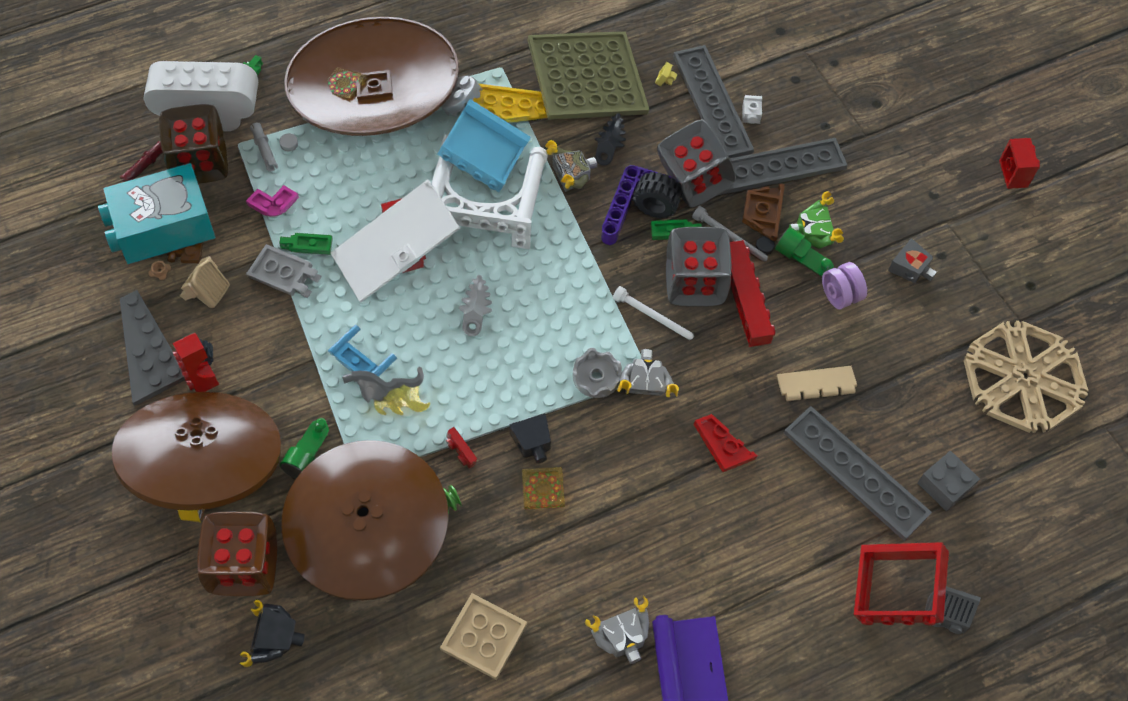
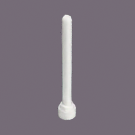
[612,286,694,340]

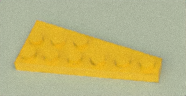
[473,84,548,123]

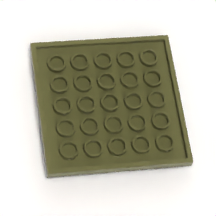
[527,31,649,120]

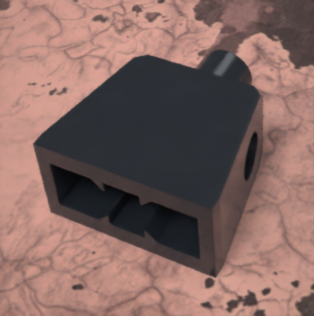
[509,413,551,464]

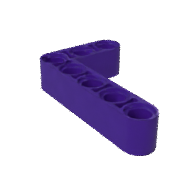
[601,165,672,245]

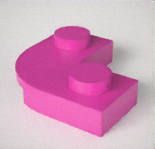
[246,185,299,217]

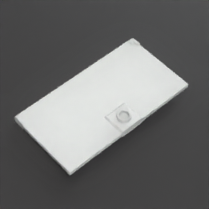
[331,179,460,302]

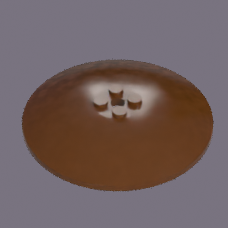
[282,440,449,601]

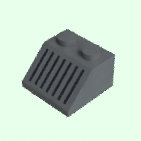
[925,586,981,634]

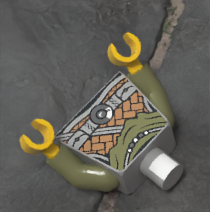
[545,140,597,192]

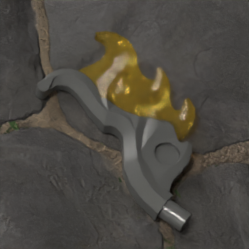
[342,367,431,416]

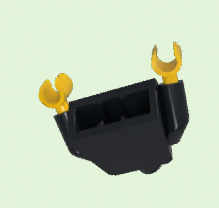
[240,600,305,667]

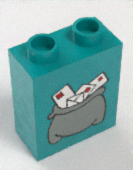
[98,163,216,264]

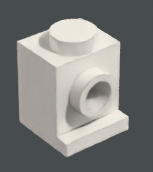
[742,95,762,124]

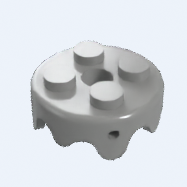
[441,76,483,116]
[573,348,622,398]

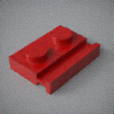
[446,427,477,469]

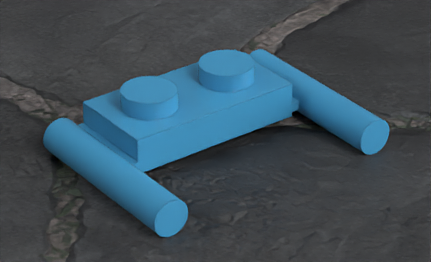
[328,324,397,377]

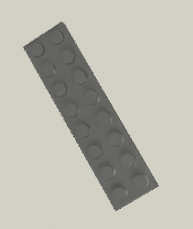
[673,45,754,158]
[717,138,848,196]
[784,406,932,541]

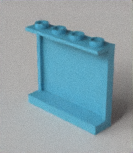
[437,99,531,192]

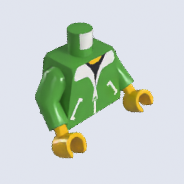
[789,191,844,249]

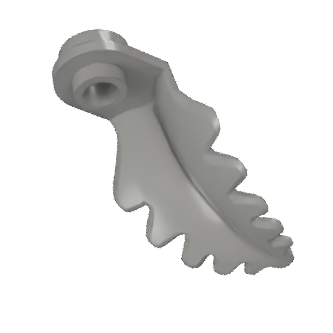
[459,275,492,336]

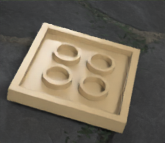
[440,593,527,680]

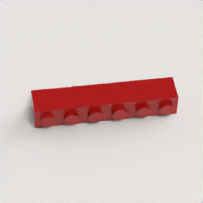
[730,240,775,347]

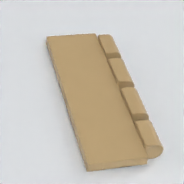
[776,366,857,401]

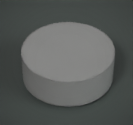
[279,133,298,151]

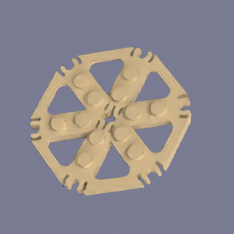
[964,321,1088,433]

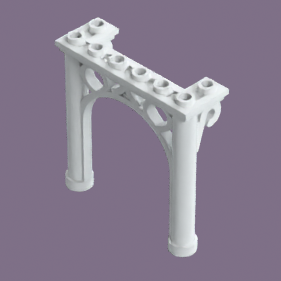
[431,134,548,249]

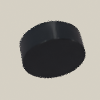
[756,236,775,255]

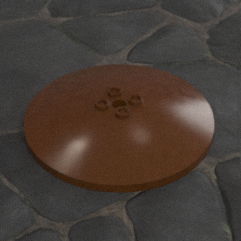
[112,392,281,510]

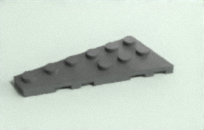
[120,290,185,406]

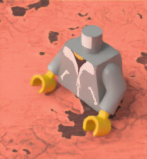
[617,349,679,397]
[585,596,649,664]

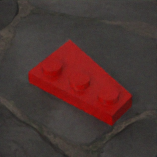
[694,414,758,472]

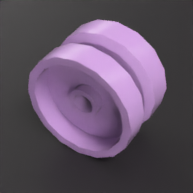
[822,262,867,309]

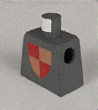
[888,239,937,283]

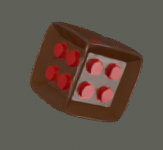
[197,512,277,596]

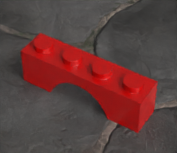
[172,333,219,392]

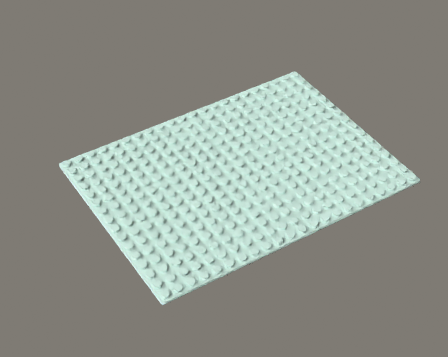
[238,68,641,457]

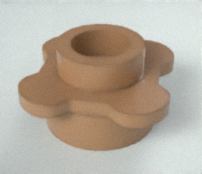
[149,261,171,280]

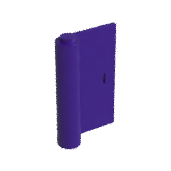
[652,615,728,701]

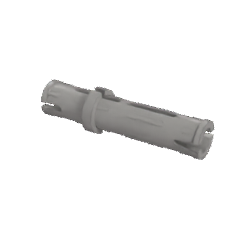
[250,123,278,171]

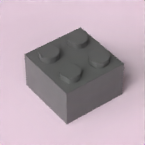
[917,451,980,512]

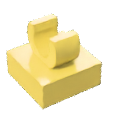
[655,62,677,86]

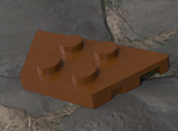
[742,184,785,241]

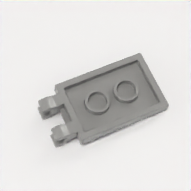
[246,244,322,298]

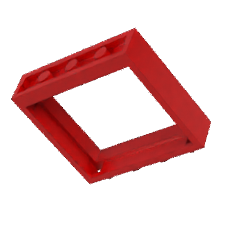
[854,542,949,625]

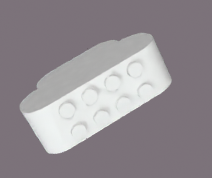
[144,61,258,131]

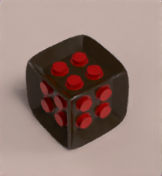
[159,104,228,184]

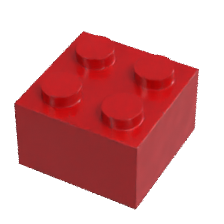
[999,138,1040,189]

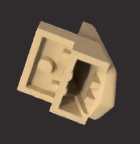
[180,256,230,308]

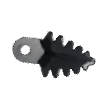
[595,113,626,165]

